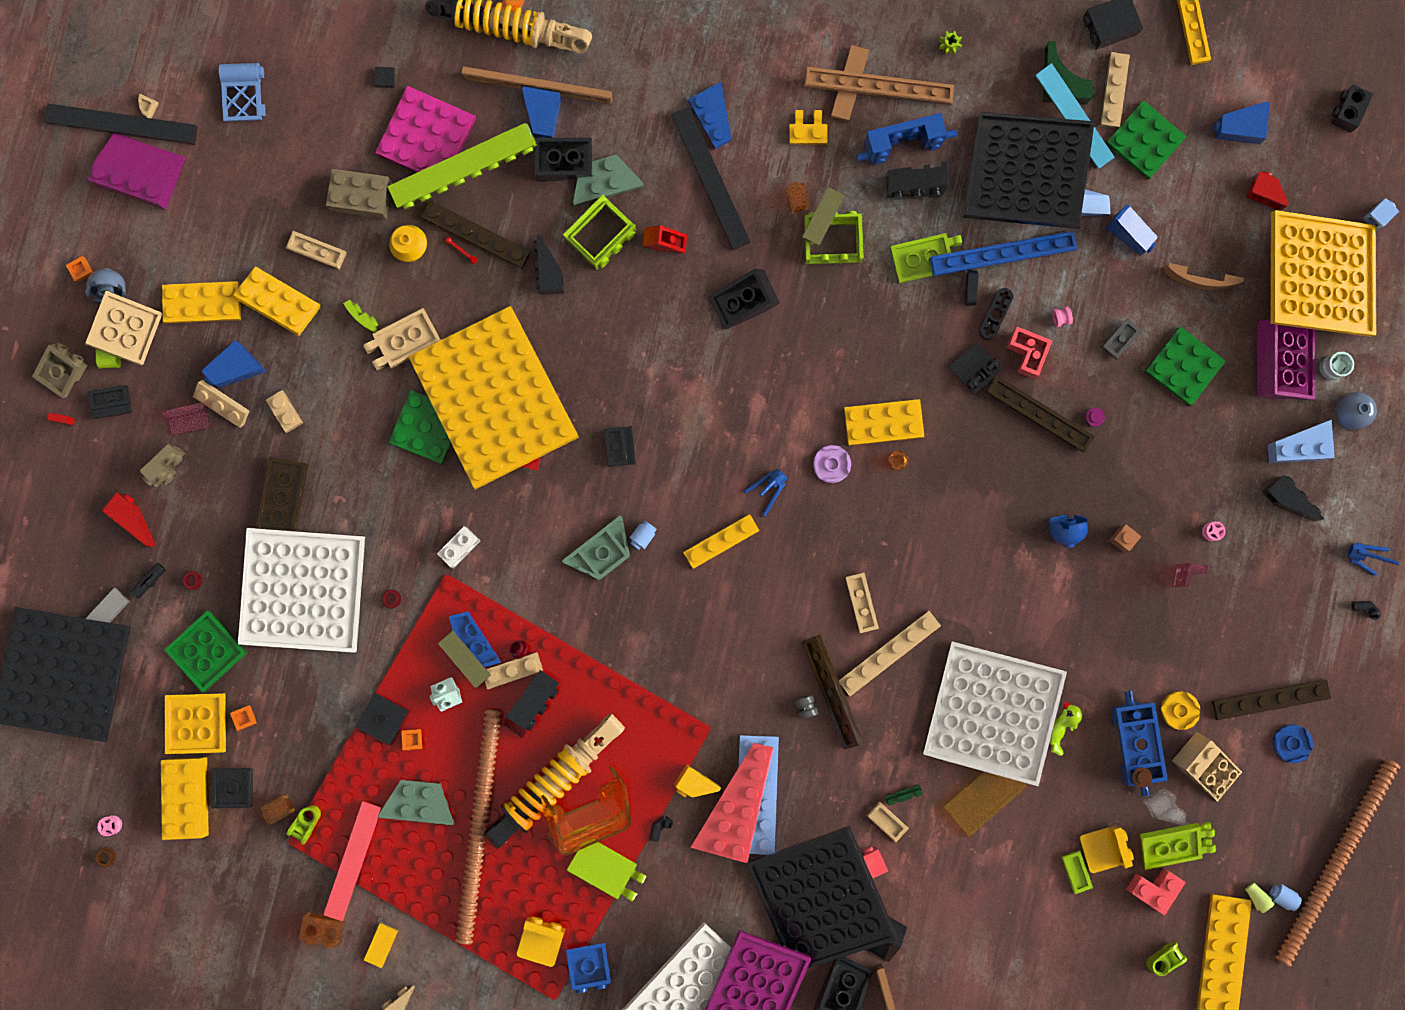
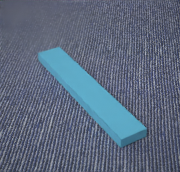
[1035,63,1115,169]

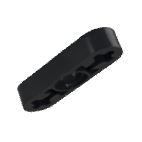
[979,288,1013,340]

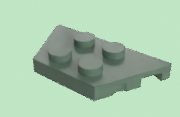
[573,154,644,207]
[562,515,630,580]
[378,779,455,825]

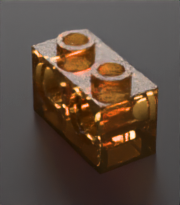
[299,912,346,948]

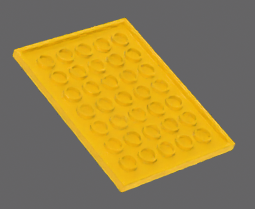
[408,306,579,490]

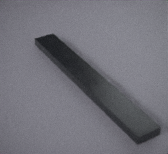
[44,103,198,145]
[672,107,750,250]

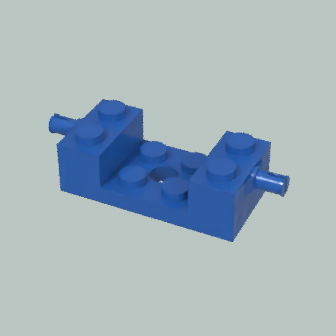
[856,113,957,165]
[1110,691,1168,796]

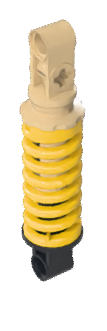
[425,0,592,53]
[483,713,625,849]

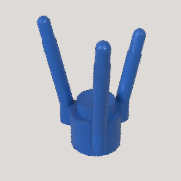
[744,468,787,517]
[1347,542,1399,576]

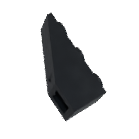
[534,234,564,295]
[1262,475,1324,521]

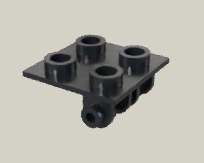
[949,342,1002,395]

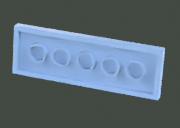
[739,735,779,855]

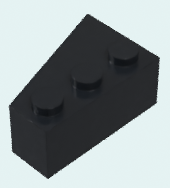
[886,162,949,200]
[503,670,559,738]

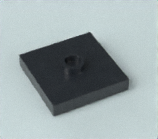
[356,693,409,745]
[212,768,253,808]

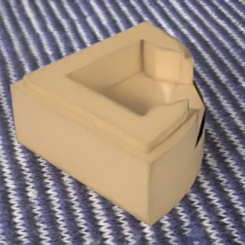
[138,94,159,118]

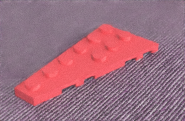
[690,742,774,863]

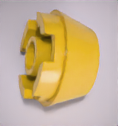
[389,225,427,262]

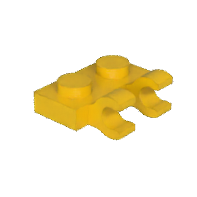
[789,110,827,145]

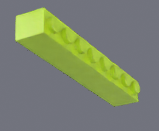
[387,123,537,210]

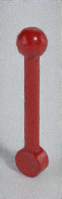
[445,237,478,264]

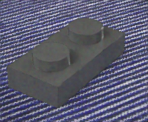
[1101,318,1142,360]

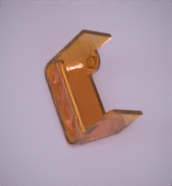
[541,766,631,855]

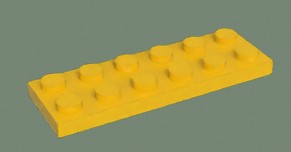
[1197,894,1252,1010]

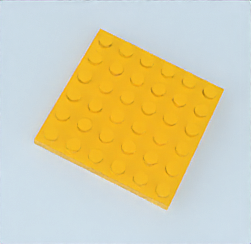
[1271,210,1376,337]

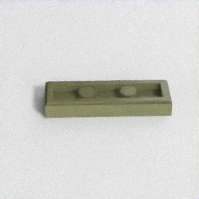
[802,187,845,247]
[438,631,491,688]

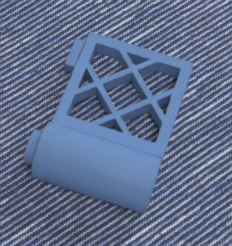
[219,63,266,122]

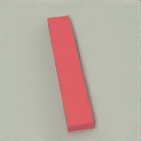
[324,801,382,921]

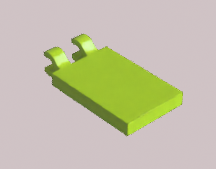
[890,233,962,284]
[1140,822,1216,870]
[567,835,647,902]

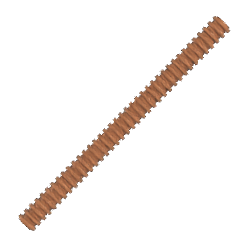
[455,710,502,944]
[1275,759,1401,967]

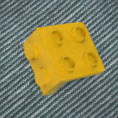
[1079,825,1134,873]
[517,917,565,967]

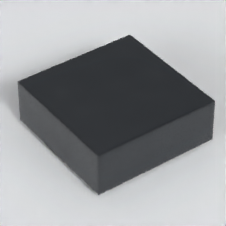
[374,67,395,88]

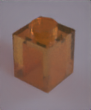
[785,182,810,214]
[261,794,295,825]

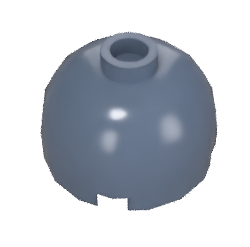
[85,268,126,303]
[1335,392,1377,430]

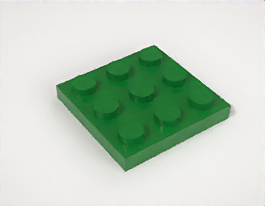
[1106,101,1186,180]
[1145,326,1226,406]
[389,390,451,465]
[164,610,248,693]

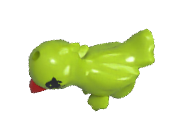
[1049,701,1082,756]

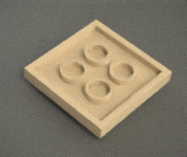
[85,291,162,366]

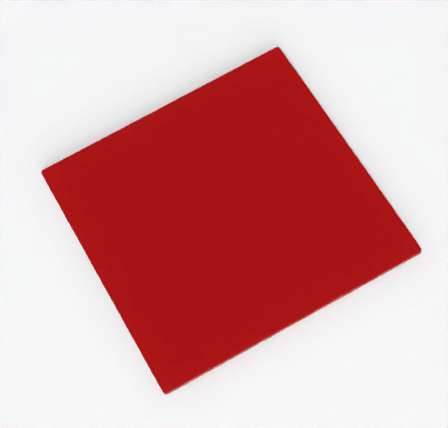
[288,575,710,1000]

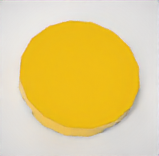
[1160,691,1200,730]

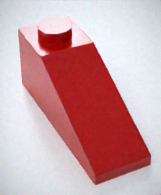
[102,493,156,547]

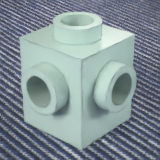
[430,677,462,712]

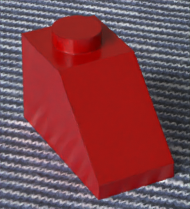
[1246,171,1289,211]
[643,225,687,253]

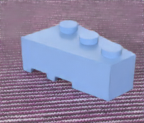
[1268,420,1335,463]

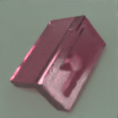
[163,403,210,435]
[1174,563,1208,588]

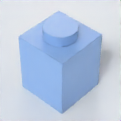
[1363,198,1399,231]

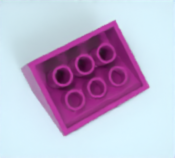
[87,133,186,210]
[1257,319,1315,400]

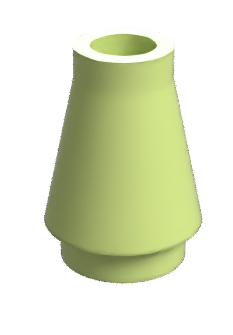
[1245,883,1274,913]

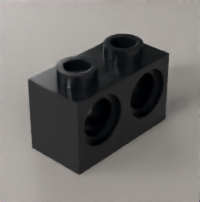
[1331,84,1373,133]

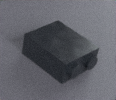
[1083,0,1143,49]

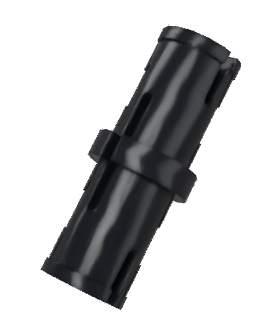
[130,563,166,599]

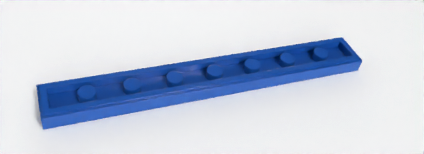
[929,231,1078,276]

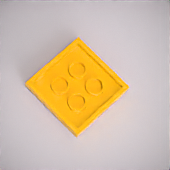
[165,693,226,754]

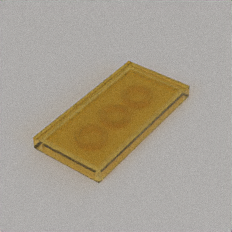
[943,771,1027,837]

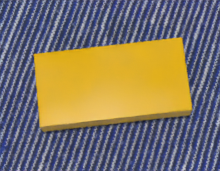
[364,923,399,968]

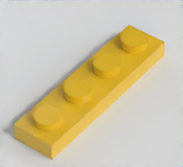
[1177,0,1211,65]
[683,514,759,569]

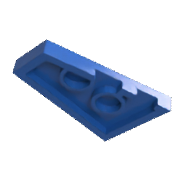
[688,82,732,150]
[449,611,502,667]

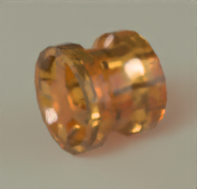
[888,450,908,471]

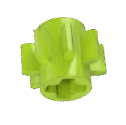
[939,31,962,55]

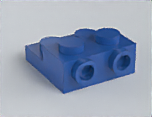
[566,943,611,993]

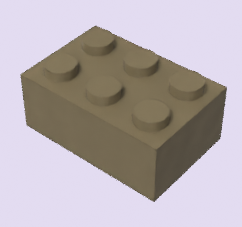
[326,169,392,219]

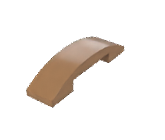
[1163,263,1244,291]

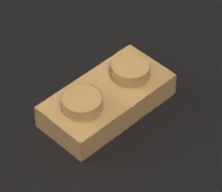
[266,390,303,433]

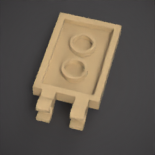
[363,308,441,371]

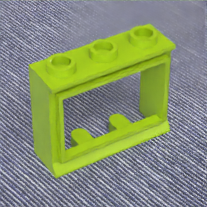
[563,195,636,270]
[804,211,864,264]

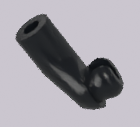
[1351,601,1381,620]
[649,816,673,842]

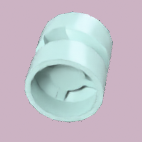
[1319,352,1354,380]

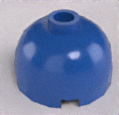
[1049,515,1088,548]

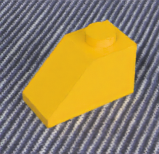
[674,764,721,798]

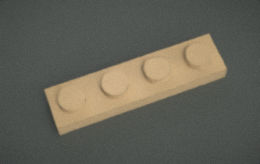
[1100,52,1130,129]

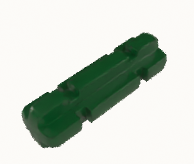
[885,784,923,806]

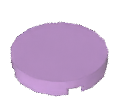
[813,445,851,484]

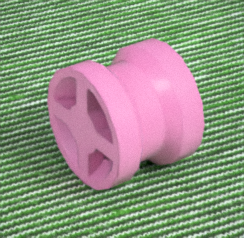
[1052,306,1073,328]
[1202,521,1225,541]
[97,815,122,836]

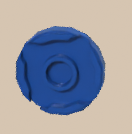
[1272,724,1313,763]

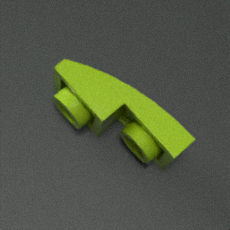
[343,300,379,333]

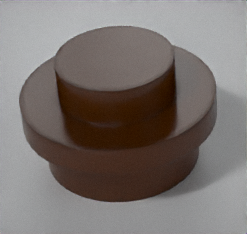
[1132,767,1152,787]
[95,847,116,868]

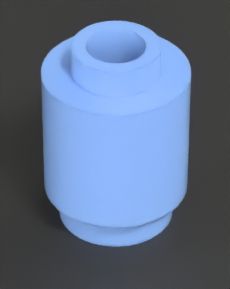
[630,520,657,550]
[1270,884,1302,911]

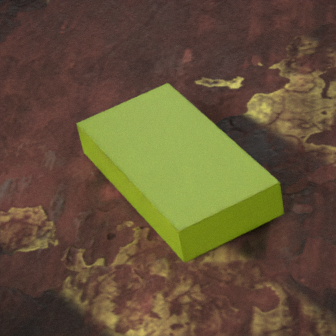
[1060,850,1093,894]

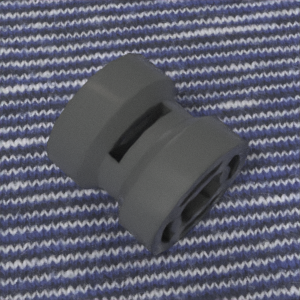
[794,695,819,720]

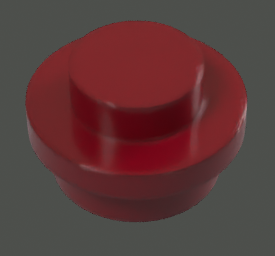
[182,571,203,590]
[382,589,401,609]
[510,640,528,660]

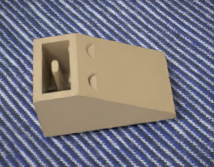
[1172,732,1242,802]

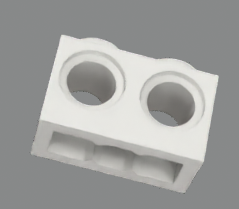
[437,526,481,568]

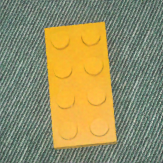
[233,266,320,336]
[162,281,241,324]
[844,399,925,446]

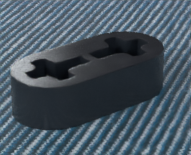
[965,270,978,306]

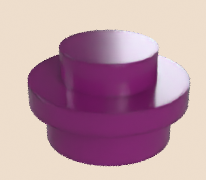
[1085,408,1105,427]

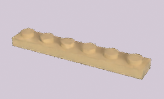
[839,611,941,696]

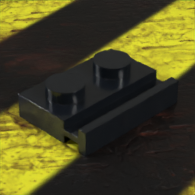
[88,385,132,419]
[604,426,636,467]

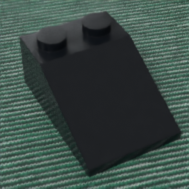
[535,138,592,181]
[709,268,780,330]
[813,957,873,1010]

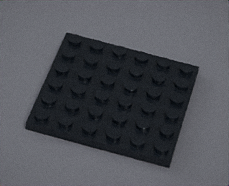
[963,112,1095,229]
[0,607,131,742]
[746,825,898,968]

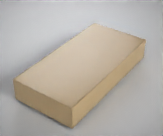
[866,801,909,842]

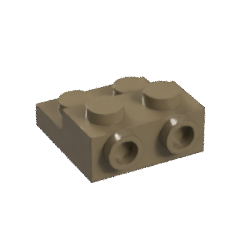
[32,343,87,398]
[140,444,185,487]

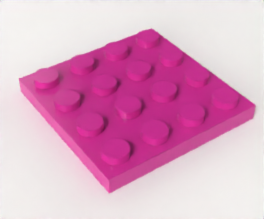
[375,86,476,173]

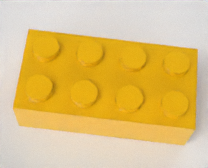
[161,757,209,840]

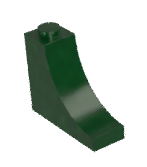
[1042,41,1095,105]

